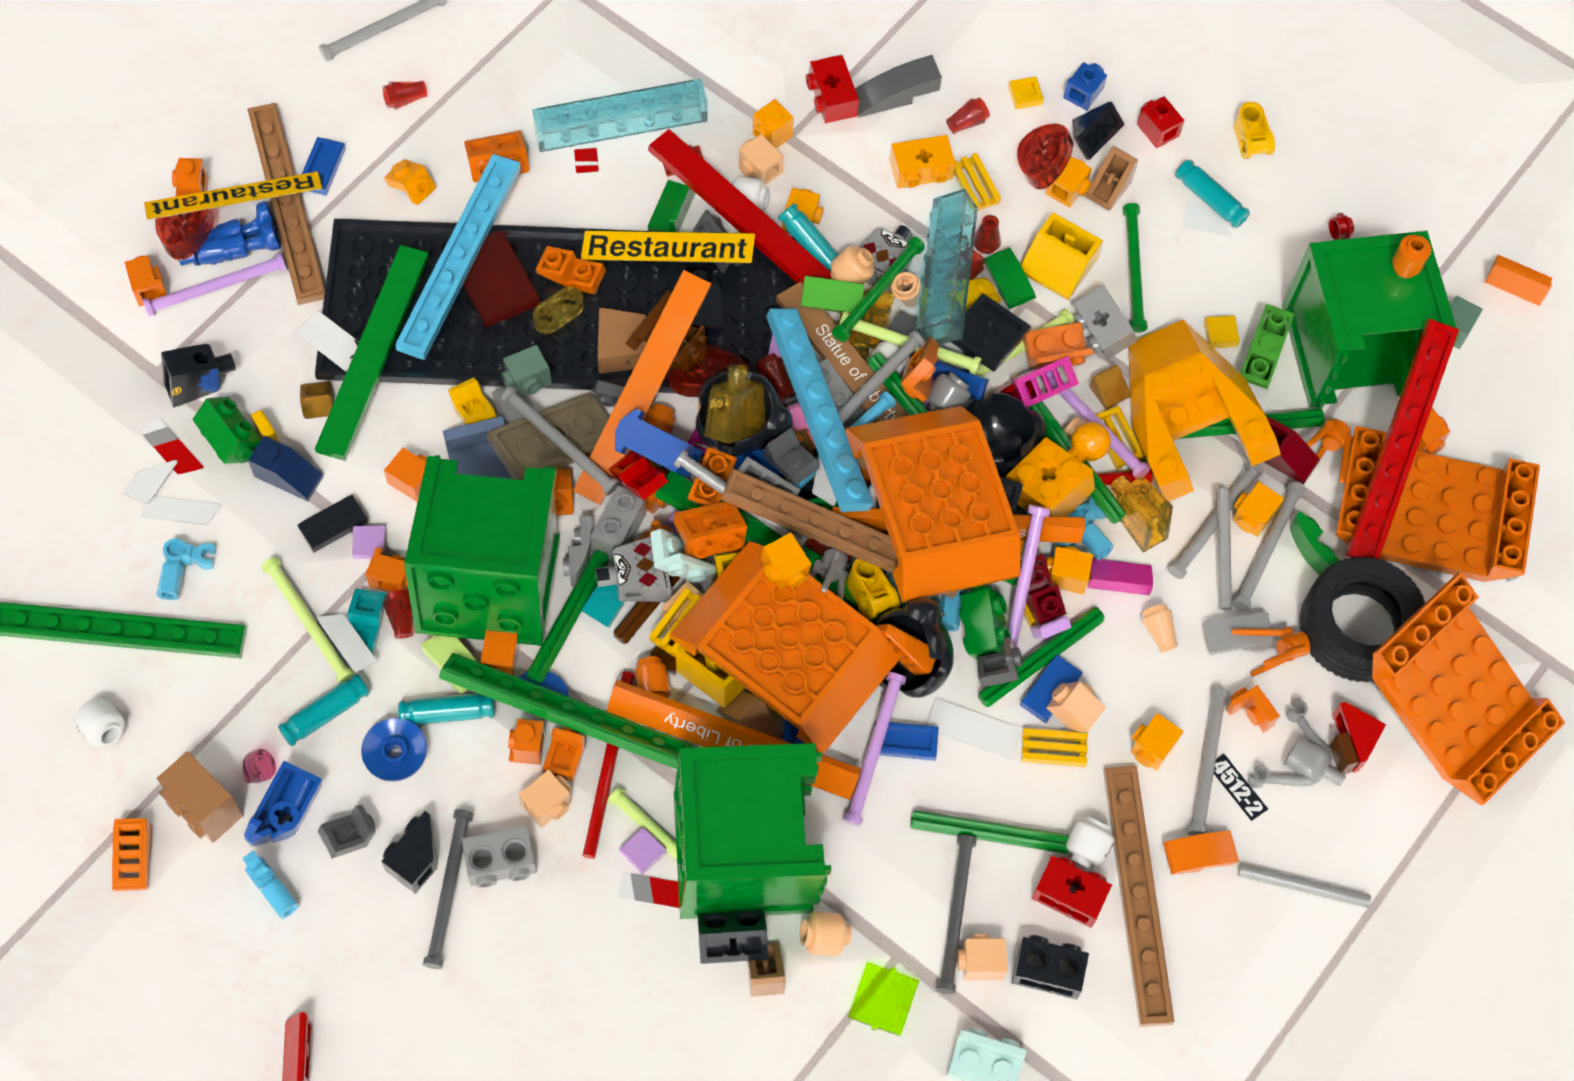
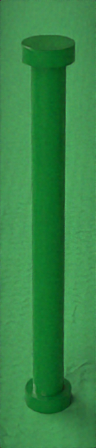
[1123,203,1148,333]
[832,236,925,343]

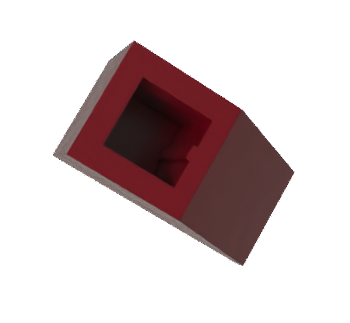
[1264,417,1320,485]

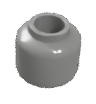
[927,372,970,411]

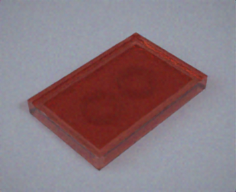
[463,230,540,327]

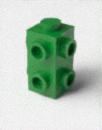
[192,397,261,464]
[959,586,1011,659]

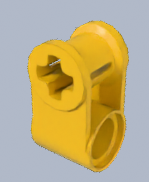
[1233,102,1275,159]
[846,558,900,620]

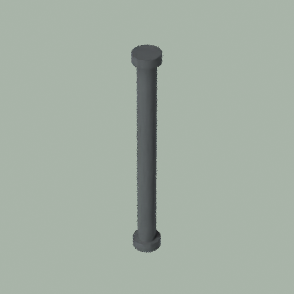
[422,809,474,969]
[936,835,977,994]

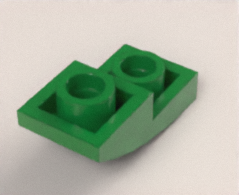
[983,247,1036,309]
[1289,511,1339,575]

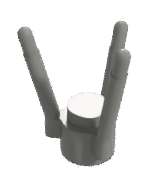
[809,549,848,600]

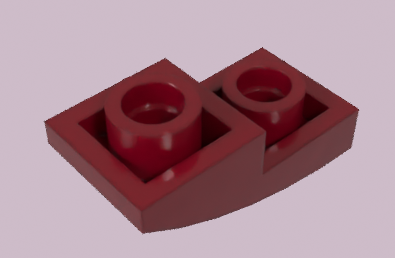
[1016,553,1067,625]

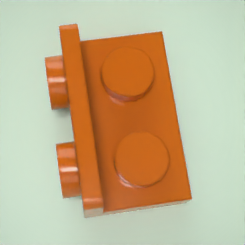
[464,130,530,182]
[1023,322,1094,369]
[901,337,939,403]
[673,502,747,559]

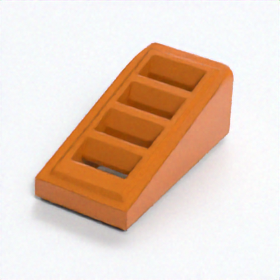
[875,624,936,675]
[112,818,152,891]

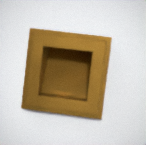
[1090,364,1131,410]
[300,381,333,419]

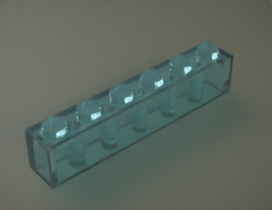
[532,78,708,152]
[915,189,978,345]

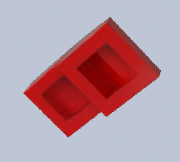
[609,451,668,501]

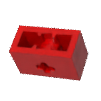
[805,54,859,124]
[1031,856,1112,928]

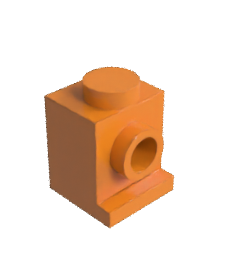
[172,158,209,197]
[124,256,167,307]
[365,547,408,597]
[508,719,546,765]

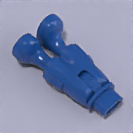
[175,201,281,266]

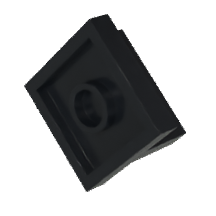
[946,293,1031,372]

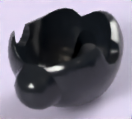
[695,369,792,456]
[961,393,1047,476]
[874,597,954,698]

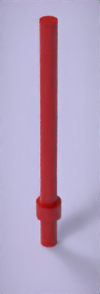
[582,671,634,859]

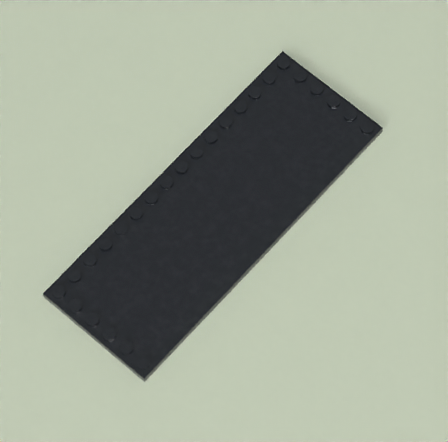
[315,219,797,398]

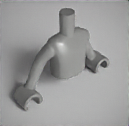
[1248,699,1346,788]

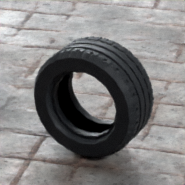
[1299,557,1426,682]

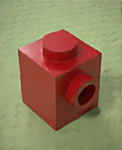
[1137,96,1185,149]

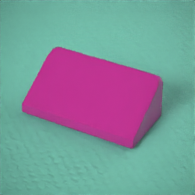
[1088,558,1153,595]

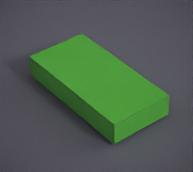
[801,276,864,313]

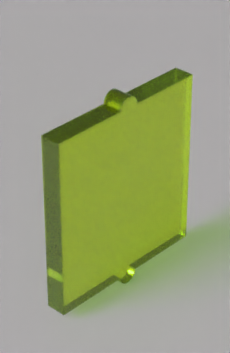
[848,962,919,1037]

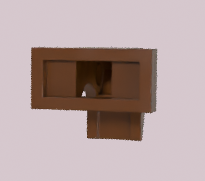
[625,291,708,372]

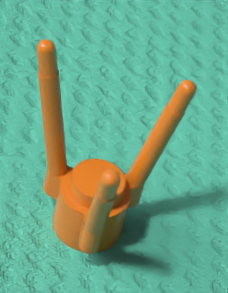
[1307,419,1353,483]
[1231,627,1310,677]

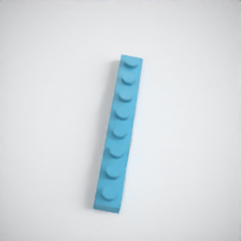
[395,154,521,360]
[766,309,873,512]

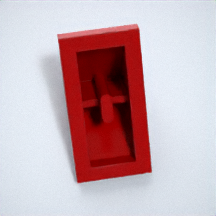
[1332,702,1387,773]

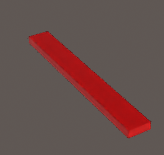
[648,129,833,285]
[1345,319,1459,559]

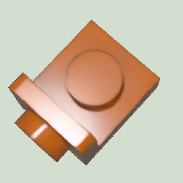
[1226,685,1280,733]

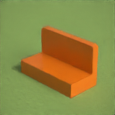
[1485,254,1553,306]

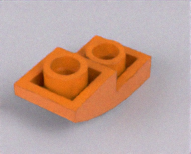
[536,246,606,294]
[687,447,737,506]
[1163,830,1239,875]

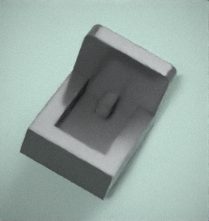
[977,637,1023,688]
[318,805,376,859]

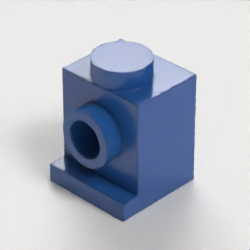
[1063,62,1107,111]

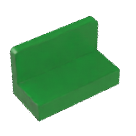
[647,180,695,232]

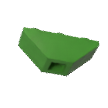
[1240,304,1294,389]

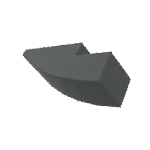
[855,55,942,117]

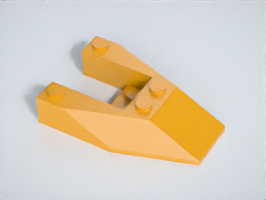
[1128,319,1281,502]

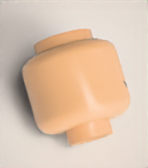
[830,246,875,284]
[800,911,852,956]

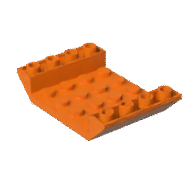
[845,406,1020,603]
[1336,426,1540,582]
[669,541,900,756]
[1372,572,1565,805]

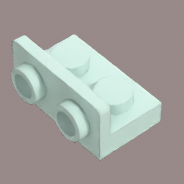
[650,529,716,583]
[947,1028,1027,1081]

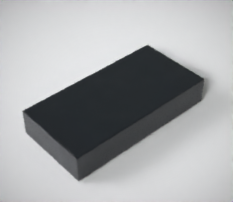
[297,494,369,553]

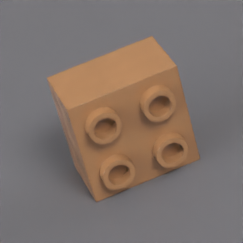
[156,751,243,843]

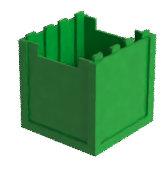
[1282,230,1459,409]
[404,455,560,646]
[673,743,831,919]

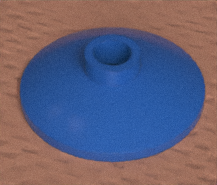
[361,718,427,782]

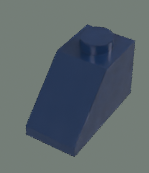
[248,436,324,501]

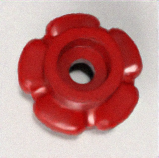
[1328,213,1354,240]

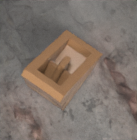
[1085,145,1138,211]
[717,691,783,739]
[747,941,786,997]

